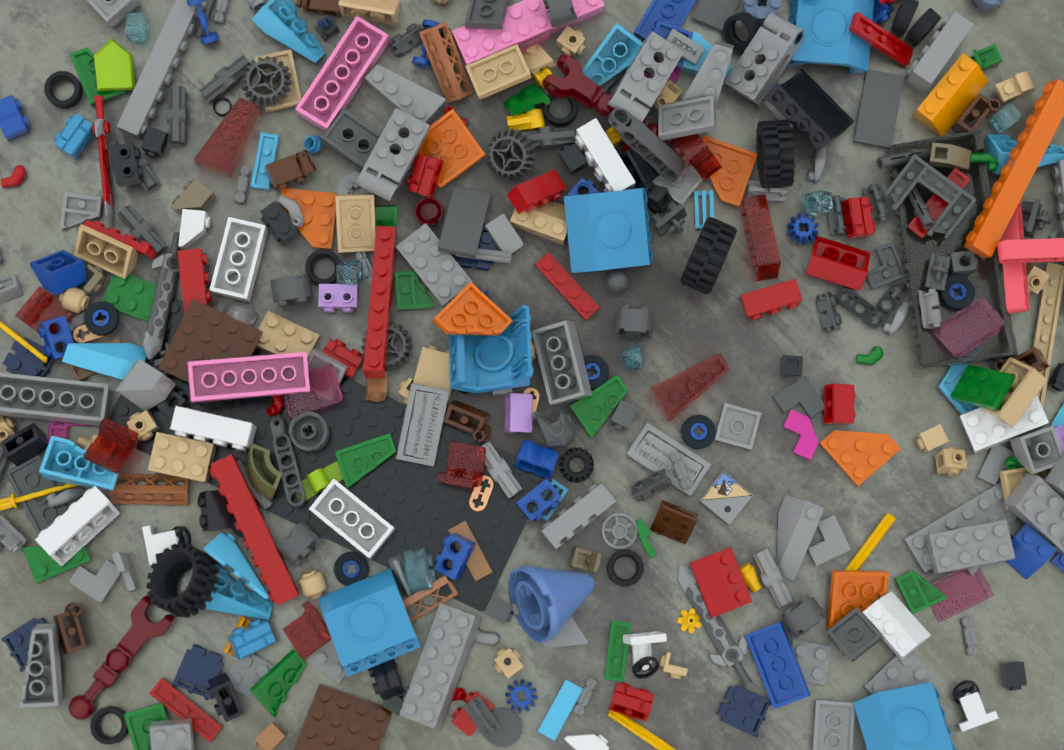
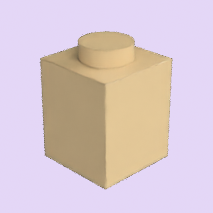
[916,424,949,453]

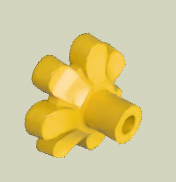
[676,608,702,634]

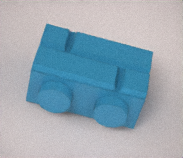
[54,113,94,160]
[227,618,276,659]

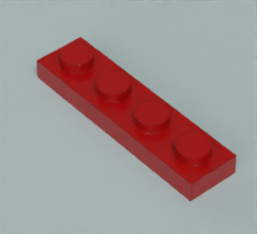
[849,12,914,67]
[907,167,970,239]
[84,220,157,259]
[535,252,600,321]
[149,678,223,743]

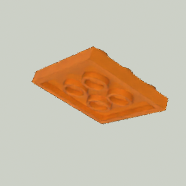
[417,109,486,189]

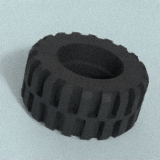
[680,217,737,294]

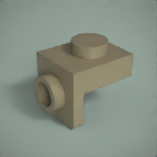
[83,264,107,296]
[568,547,601,572]

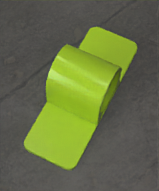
[295,461,343,502]

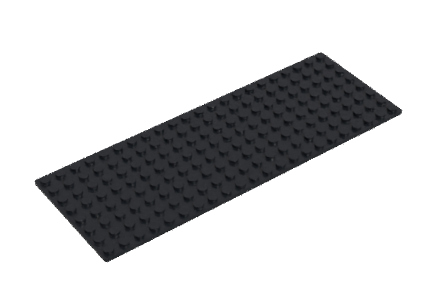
[103,297,546,611]

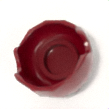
[414,197,444,225]

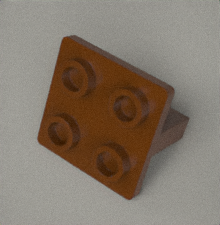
[650,500,698,544]

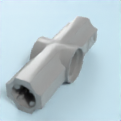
[476,442,523,499]
[753,547,794,607]

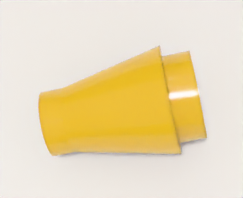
[739,562,762,593]

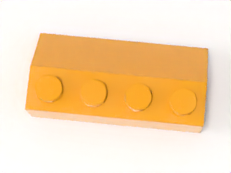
[913,53,988,138]

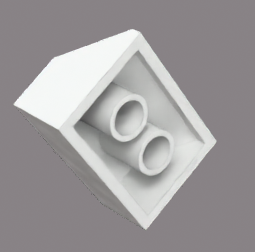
[863,591,931,661]

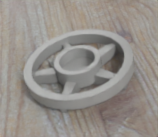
[601,513,638,549]

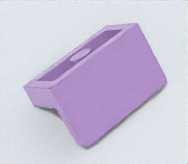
[504,393,533,434]

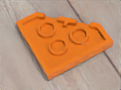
[697,135,758,208]
[279,188,338,250]
[432,282,513,336]
[819,430,901,487]
[826,570,889,629]

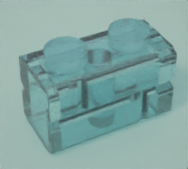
[403,547,436,593]

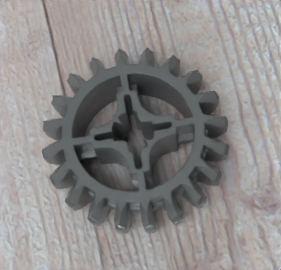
[241,56,292,108]
[485,128,537,179]
[361,321,413,373]

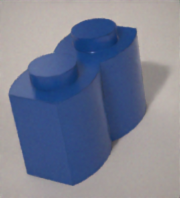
[0,95,30,141]
[514,440,559,479]

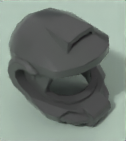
[533,409,576,447]

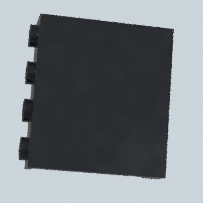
[765,68,855,151]

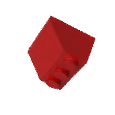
[805,235,871,291]
[689,547,753,618]

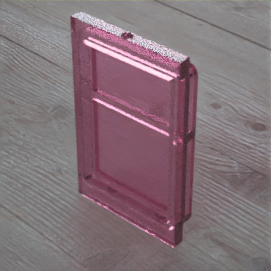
[932,296,1006,357]
[282,364,344,420]
[930,568,994,622]

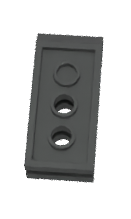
[321,108,399,172]

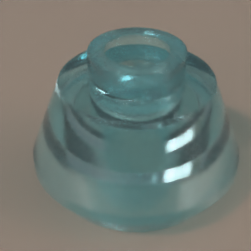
[619,345,644,370]

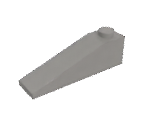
[776,495,824,581]

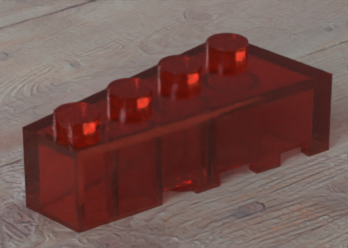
[193,98,260,178]
[739,194,781,282]
[650,353,729,422]

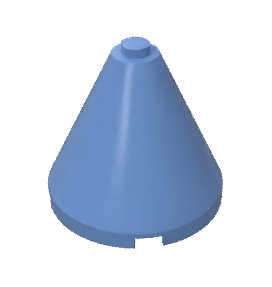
[508,566,595,643]

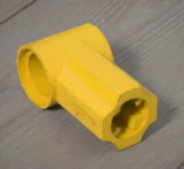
[506,109,545,131]

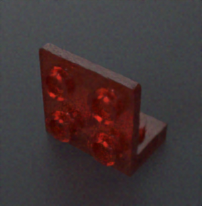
[15,286,74,334]
[83,418,139,474]
[437,441,486,488]
[283,600,332,659]

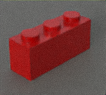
[507,169,567,214]
[739,278,803,321]

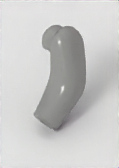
[808,147,827,183]
[277,195,304,228]
[883,302,911,335]
[47,487,85,507]
[474,628,500,646]

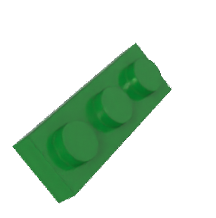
[604,621,631,682]

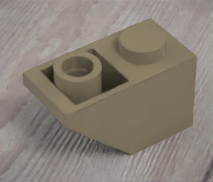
[930,143,972,170]
[171,178,216,213]

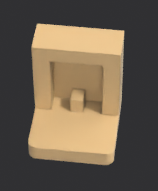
[398,377,413,404]
[659,652,688,679]

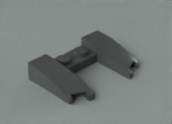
[885,154,977,238]

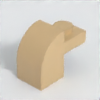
[994,71,1036,103]

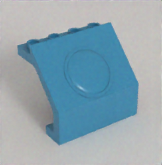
[787,0,874,74]
[564,188,653,273]
[449,305,533,393]
[319,568,421,677]
[854,682,957,750]

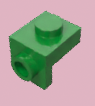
[971,44,1003,71]

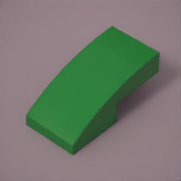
[636,518,657,559]

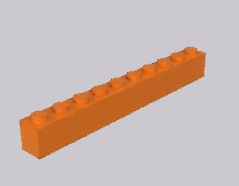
[964,79,1064,258]

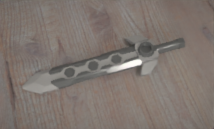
[143,232,180,359]
[678,565,753,687]

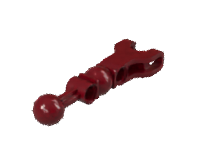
[542,54,665,142]
[68,596,175,720]

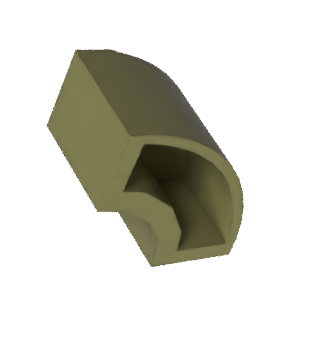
[246,443,282,500]

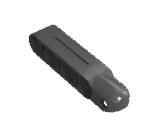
[608,108,686,182]
[270,414,306,508]

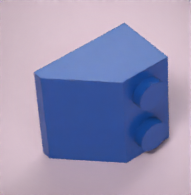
[30,250,87,294]
[1005,524,1057,579]

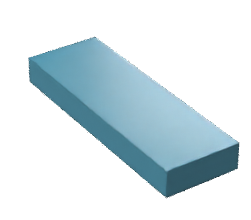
[250,132,280,191]
[538,680,583,741]

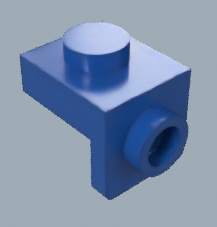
[873,0,894,24]

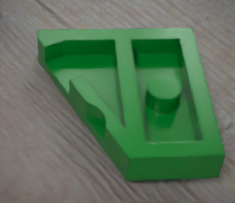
[502,83,551,116]
[395,271,434,311]
[895,570,947,614]

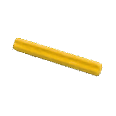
[845,513,896,570]
[608,710,676,750]

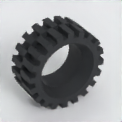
[756,119,795,189]
[146,543,219,618]

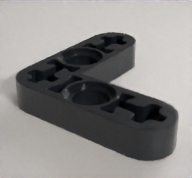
[836,281,907,329]

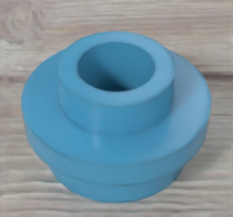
[304,135,322,154]

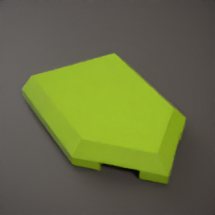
[94,38,135,91]

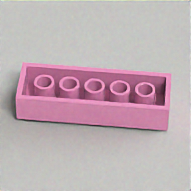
[295,16,390,132]
[188,352,310,403]

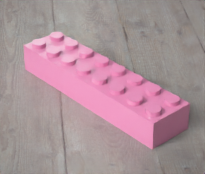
[452,0,605,66]

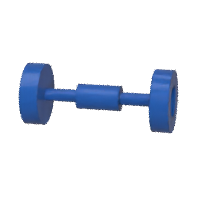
[186,0,219,44]
[412,19,440,69]

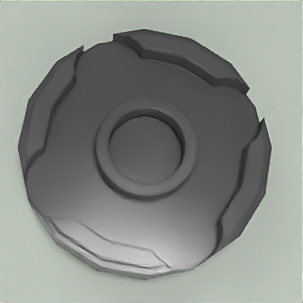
[487,707,522,747]

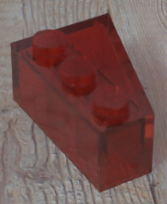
[667,134,722,181]

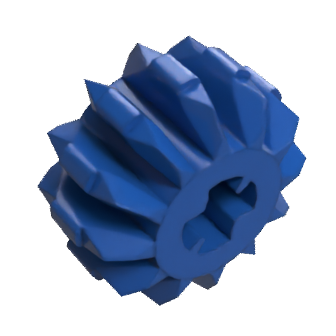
[786,213,819,245]
[505,679,538,713]

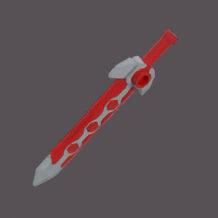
[92,96,113,227]

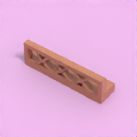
[419,21,473,103]
[109,474,190,505]
[403,575,459,622]

